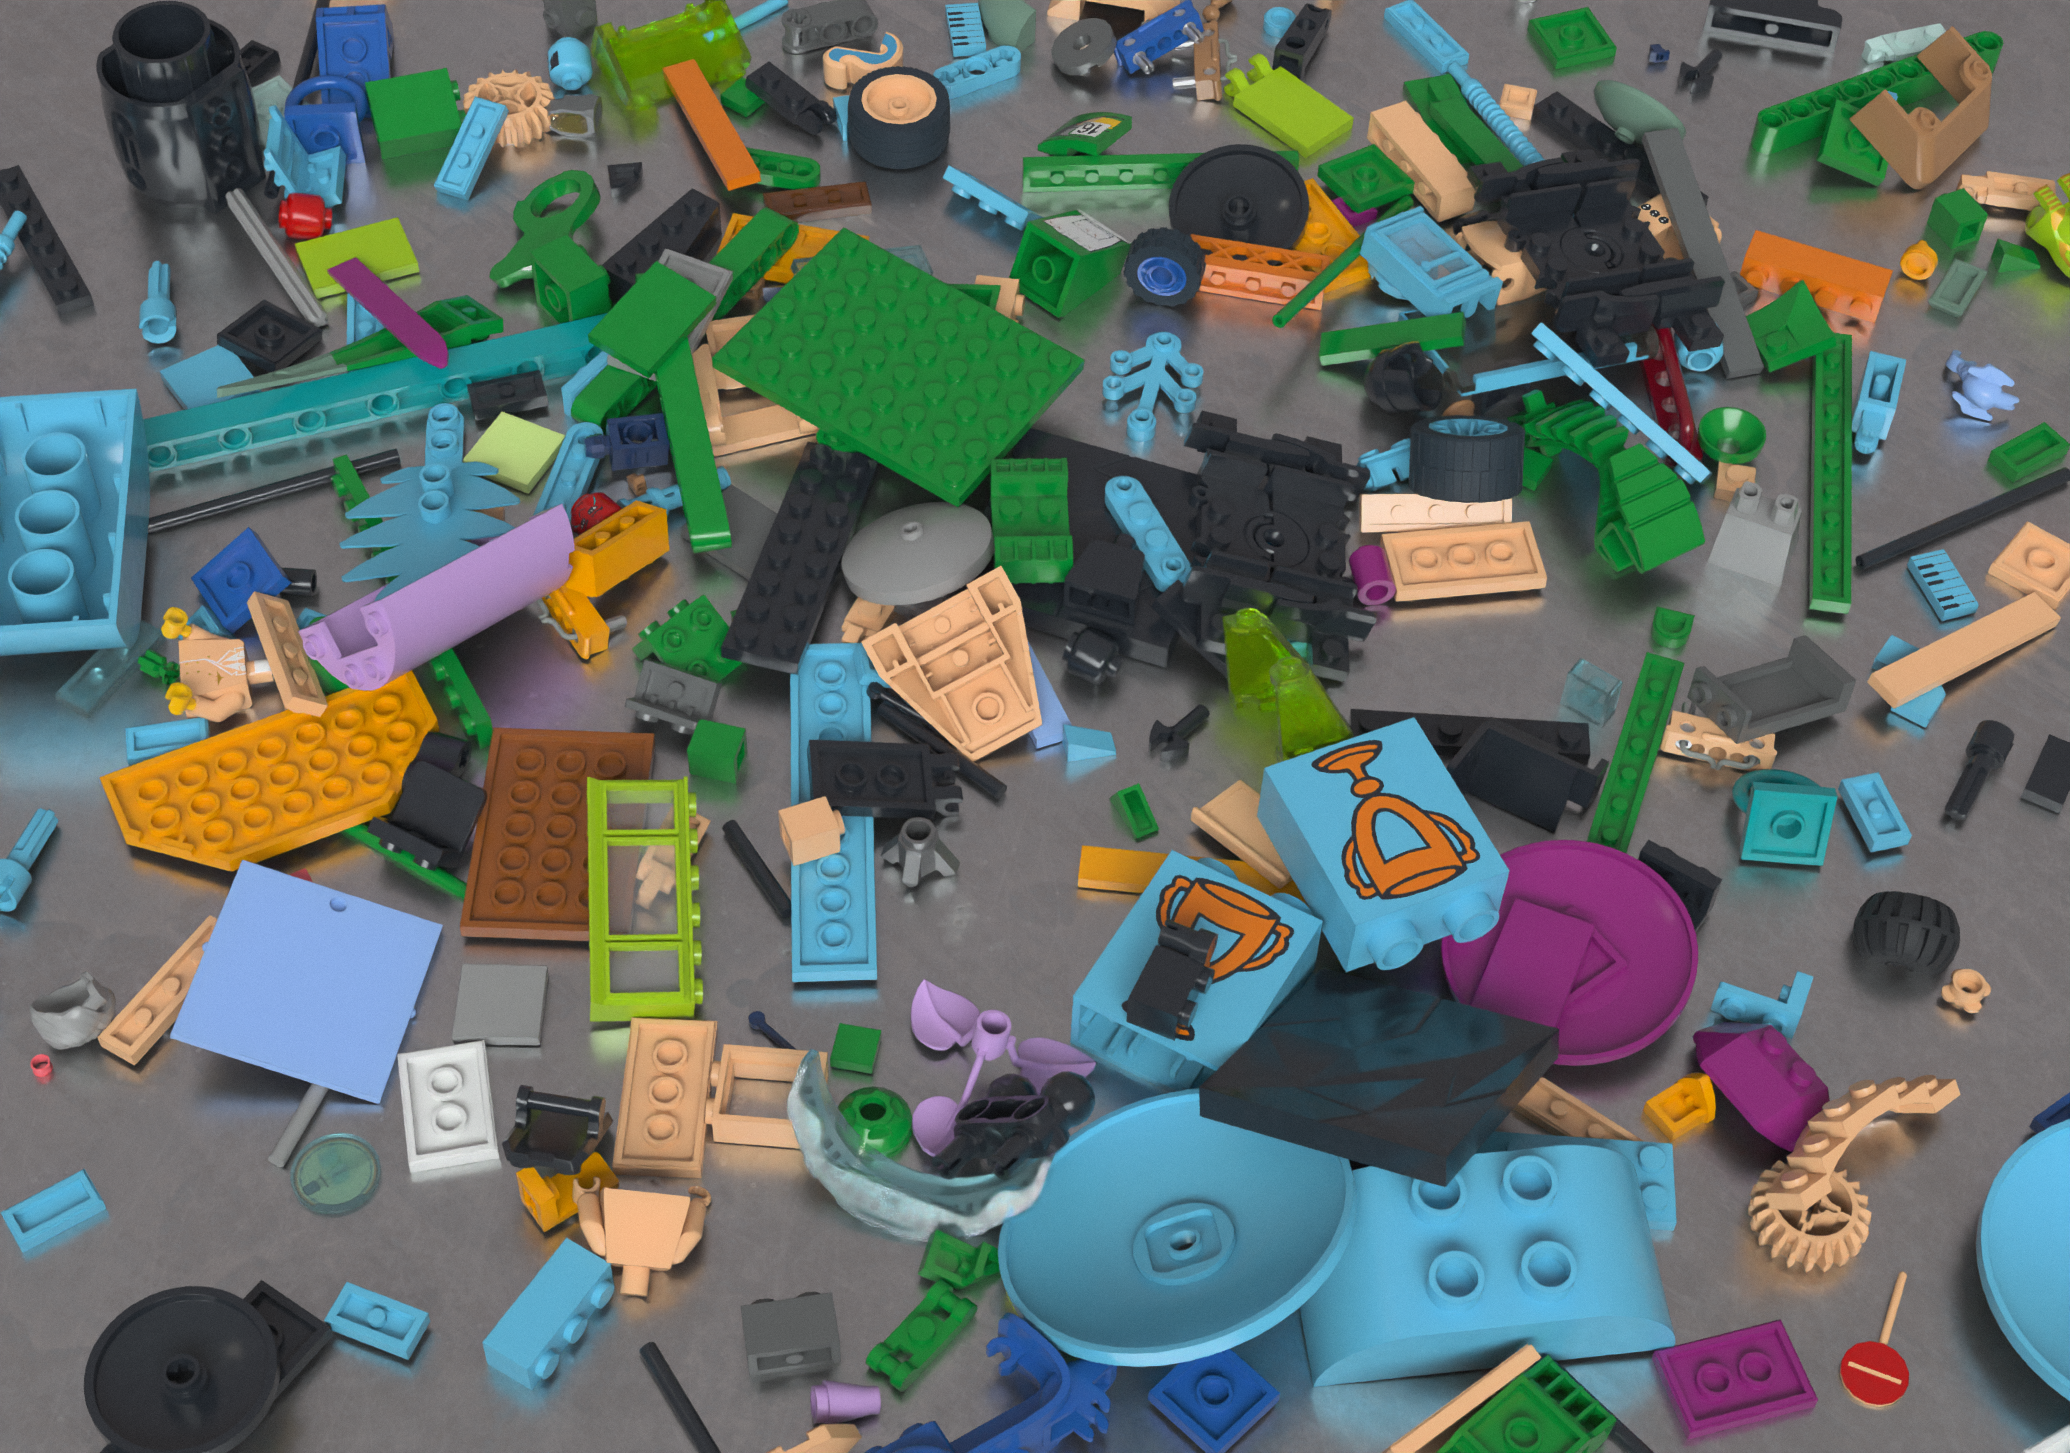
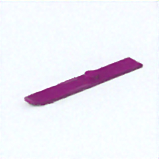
[327,257,449,369]

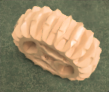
[462,69,555,148]
[1748,1160,1872,1273]

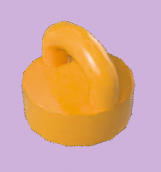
[1900,240,1938,280]

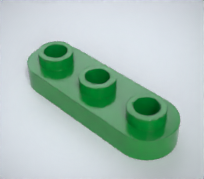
[746,147,821,190]

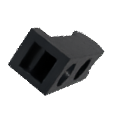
[1272,3,1332,80]

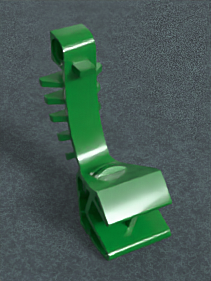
[1507,389,1705,573]

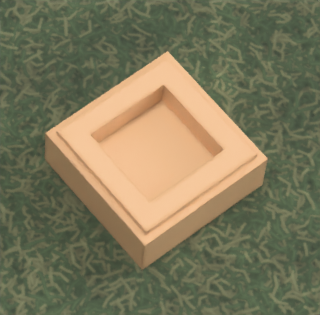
[1499,84,1537,120]

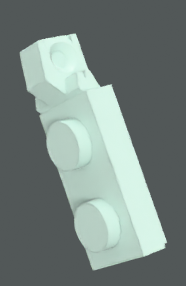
[1861,23,1946,64]

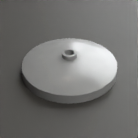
[841,502,994,606]

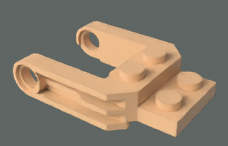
[692,314,818,447]

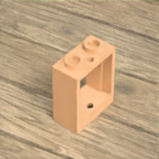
[705,1044,829,1149]

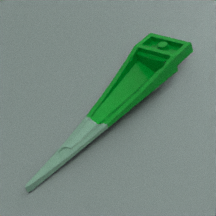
[217,295,504,398]

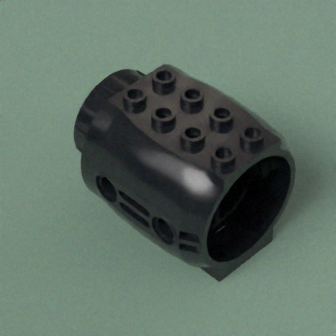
[96,1,266,214]

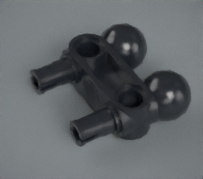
[931,1071,1095,1180]

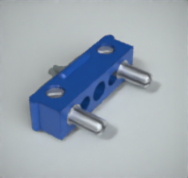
[1114,0,1204,74]

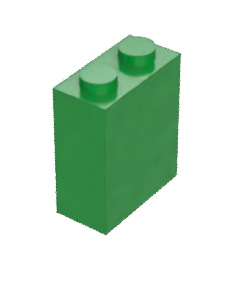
[365,68,466,160]

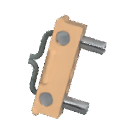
[1660,701,1777,772]

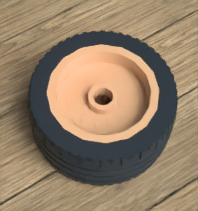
[848,66,950,169]

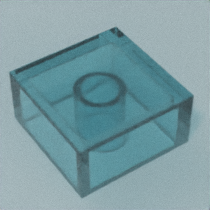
[1560,658,1623,728]

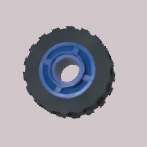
[1123,227,1206,307]

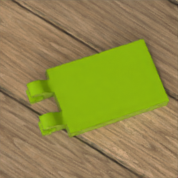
[1223,53,1354,158]

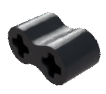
[401,730,472,793]

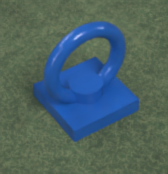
[284,75,368,164]

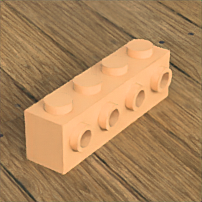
[1367,101,1475,223]

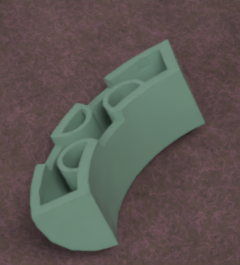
[978,0,1036,53]

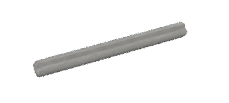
[226,188,328,328]

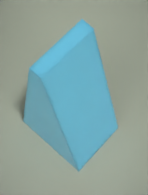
[833,95,849,141]
[1062,724,1116,762]

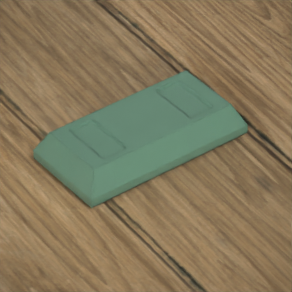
[1928,259,1988,318]

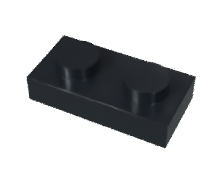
[467,370,549,420]

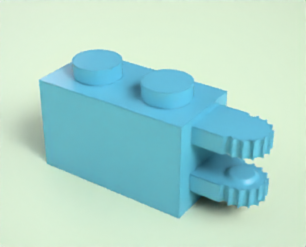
[1852,351,1907,454]

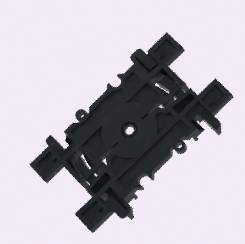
[1467,149,1725,368]
[1181,410,1377,682]

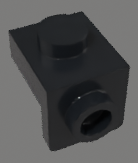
[1471,365,1531,416]

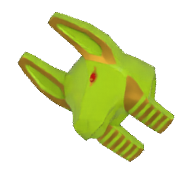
[2025,173,2070,278]

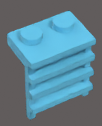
[264,105,346,208]

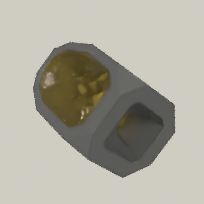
[544,93,603,138]

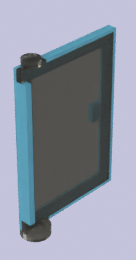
[1398,289,1659,397]

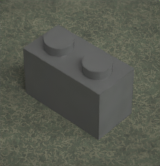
[741,1292,841,1377]

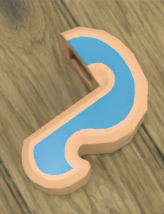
[823,32,903,90]

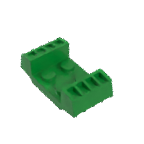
[990,458,1073,584]
[1436,1355,1617,1453]

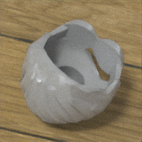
[30,971,116,1049]

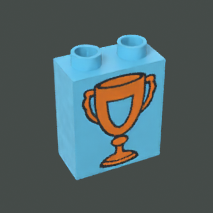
[1257,717,1509,972]
[1070,850,1323,1092]

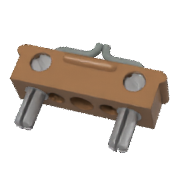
[1172,20,1237,101]

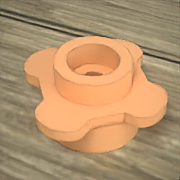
[1941,969,1991,1013]

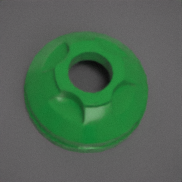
[1698,407,1766,464]
[833,1086,913,1162]

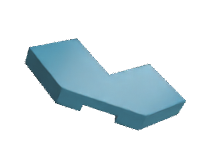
[1872,635,1946,728]

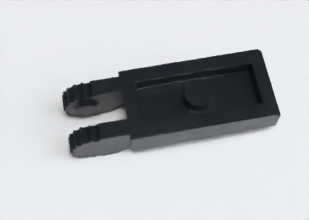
[745,61,837,135]

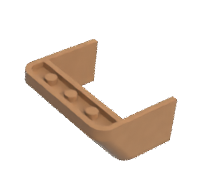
[1849,26,1992,190]

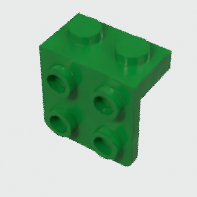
[632,594,743,681]

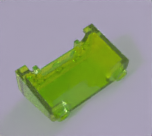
[590,0,752,112]
[1223,608,1354,763]

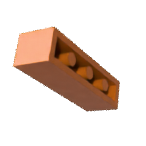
[1740,230,1893,323]

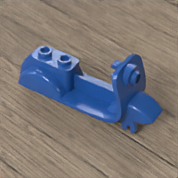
[864,1313,1117,1453]

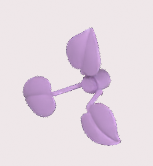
[910,979,1096,1157]

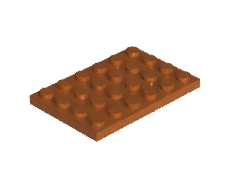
[459,727,656,941]

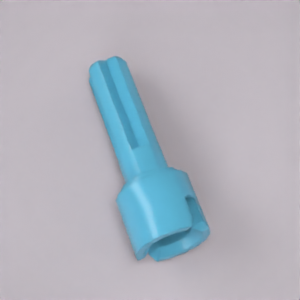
[139,261,177,344]
[0,808,59,912]

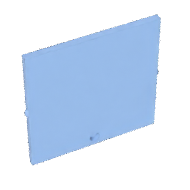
[170,860,443,1104]

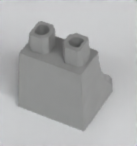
[1707,481,1802,587]

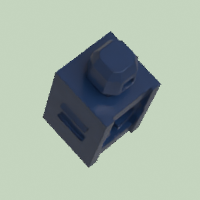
[584,413,670,471]

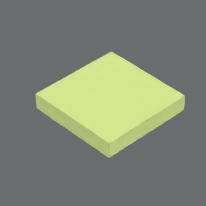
[463,412,565,494]

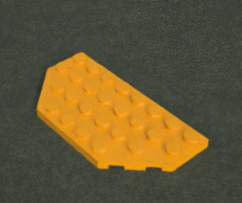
[99,670,440,872]

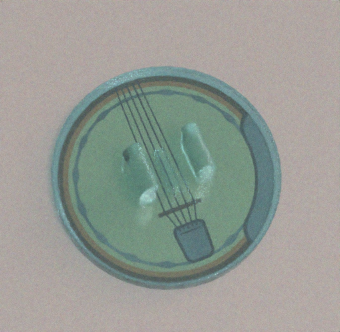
[290,1133,381,1214]

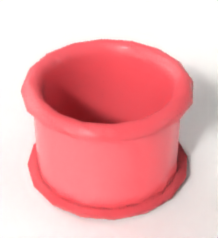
[30,1054,53,1077]

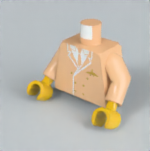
[161,607,275,722]

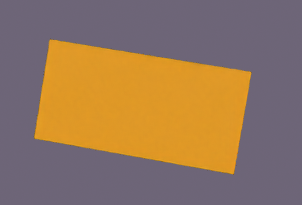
[1294,178,1371,294]

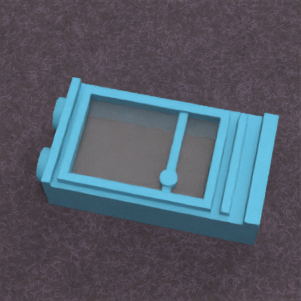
[1360,206,1503,318]

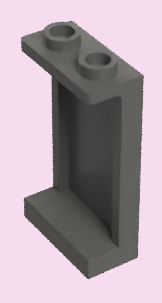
[1687,635,1856,744]

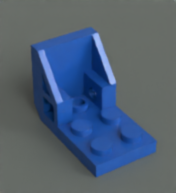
[316,4,394,118]

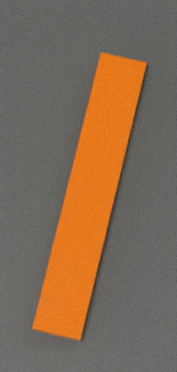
[662,59,761,191]

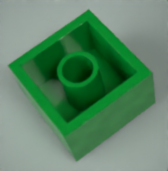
[530,234,613,325]

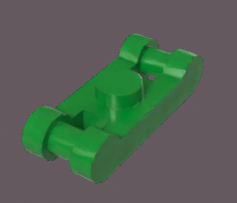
[865,1279,978,1392]

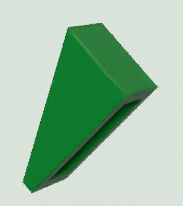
[1991,239,2041,272]
[1109,783,1159,839]

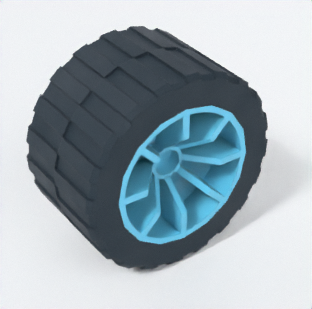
[1409,415,1525,503]

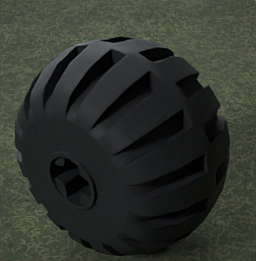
[1853,891,1960,975]

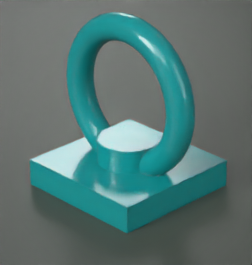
[1732,769,1838,866]

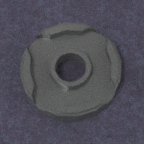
[1051,18,1117,76]

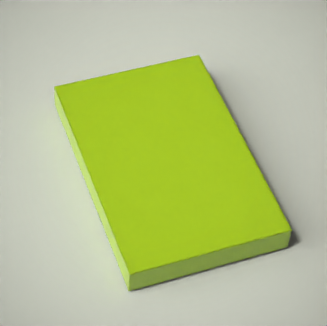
[295,217,419,299]

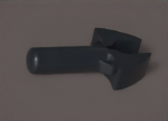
[1677,49,1722,94]
[1149,704,1210,761]

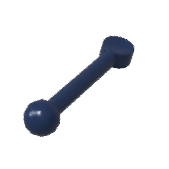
[748,1011,797,1050]

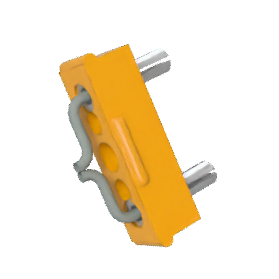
[536,582,627,659]

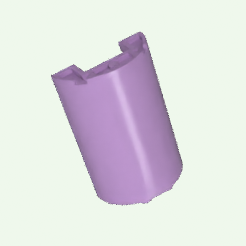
[298,504,575,691]

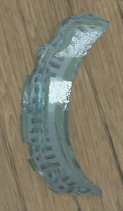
[786,1049,1057,1241]

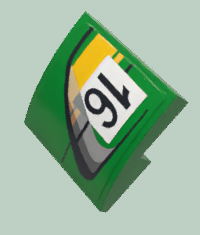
[1038,112,1132,157]

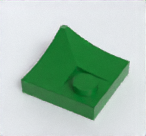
[1746,280,1837,373]

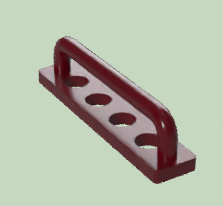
[1634,323,1703,466]

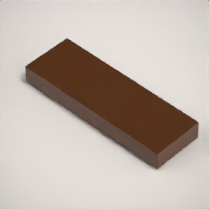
[763,181,872,223]

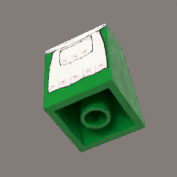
[1009,209,1131,318]

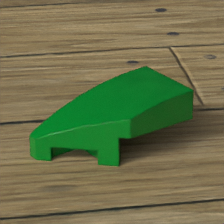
[917,1229,1000,1291]

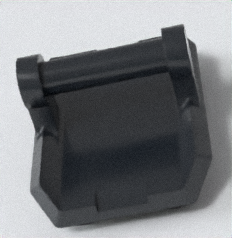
[502,1085,613,1175]

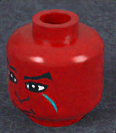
[570,492,623,535]

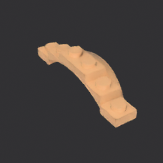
[1765,1075,1961,1210]

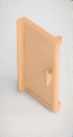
[1191,780,1293,889]

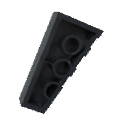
[602,188,722,304]

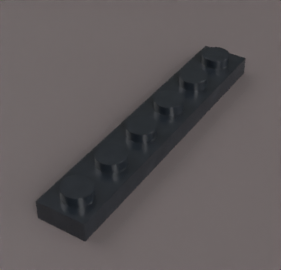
[1532,91,1709,206]
[0,165,94,316]
[1349,709,1591,764]

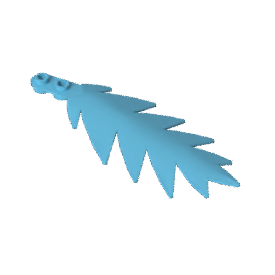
[339,403,520,601]

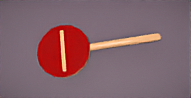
[1840,1271,1909,1407]

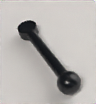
[866,682,937,731]

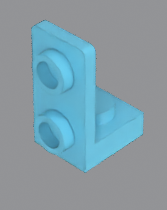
[1711,971,1813,1039]

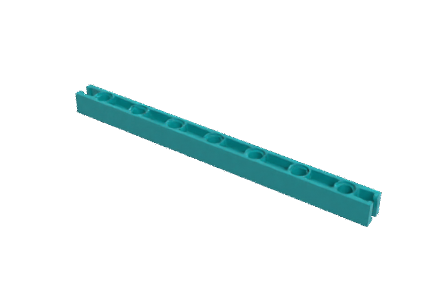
[143,313,607,473]

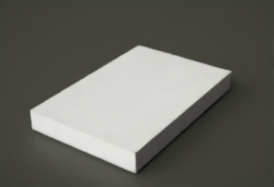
[397,1040,499,1173]

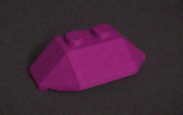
[1692,1022,1830,1152]

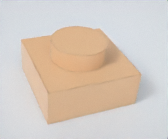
[1713,462,1756,501]

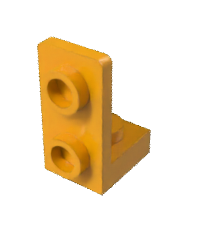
[516,1152,619,1232]

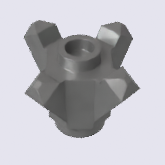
[880,817,960,887]

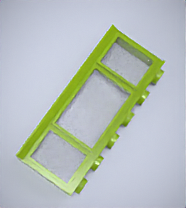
[587,776,703,1022]

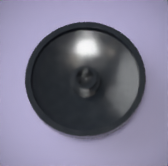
[1169,144,1309,266]
[84,1286,280,1453]

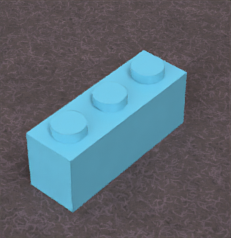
[482,1238,615,1391]

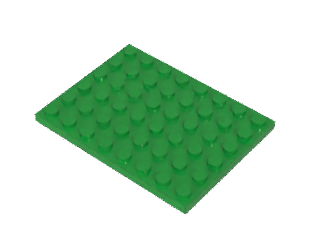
[712,227,1085,507]

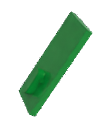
[1403,74,1472,164]

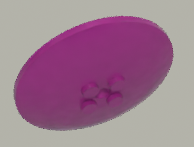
[1441,840,1698,1066]

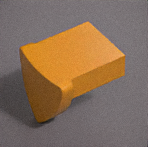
[1643,1073,1716,1142]

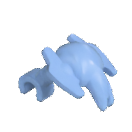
[1945,350,2019,421]

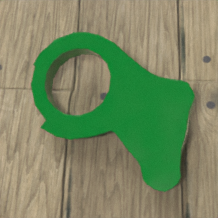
[489,170,601,288]

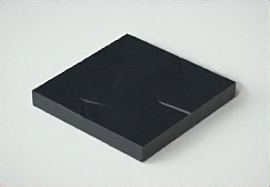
[947,428,1203,667]
[1199,968,1559,1187]

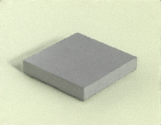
[452,964,549,1045]

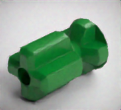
[138,649,180,685]

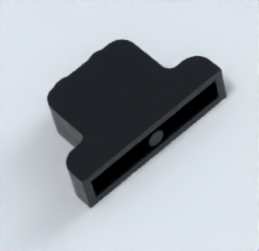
[1703,0,1842,53]

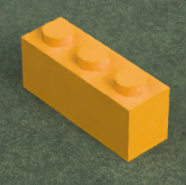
[566,500,669,597]

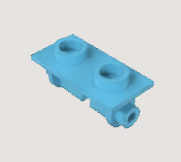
[1356,438,1411,492]

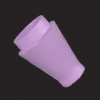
[810,1380,881,1424]

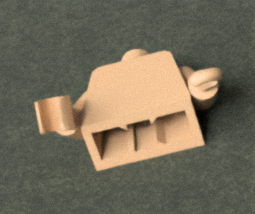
[572,1177,711,1296]

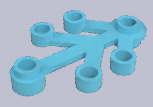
[1102,332,1203,442]

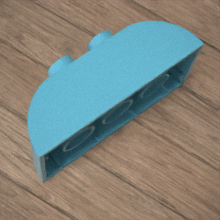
[0,389,150,656]
[1300,1145,1676,1387]

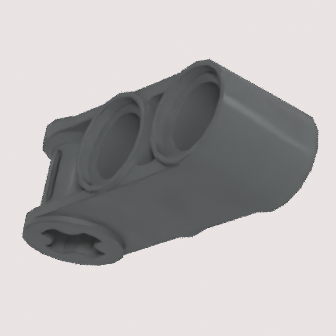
[782,0,878,54]

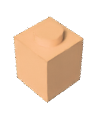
[778,796,845,866]

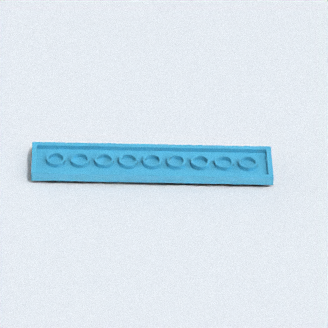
[790,643,877,982]

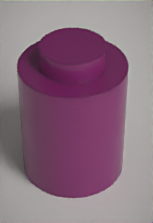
[1349,545,1396,605]

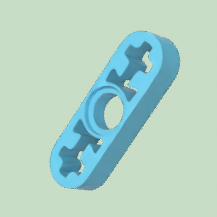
[933,46,1021,99]

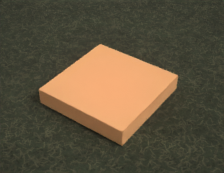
[1988,521,2070,610]

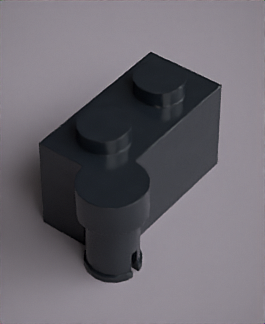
[1126,918,1218,1041]

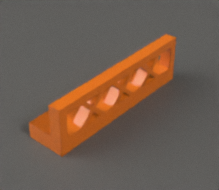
[1190,234,1331,311]

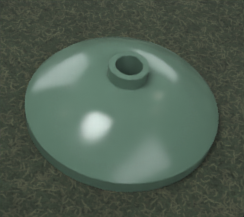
[1593,80,1686,145]

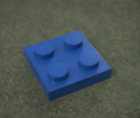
[191,527,292,634]
[1148,1349,1280,1453]

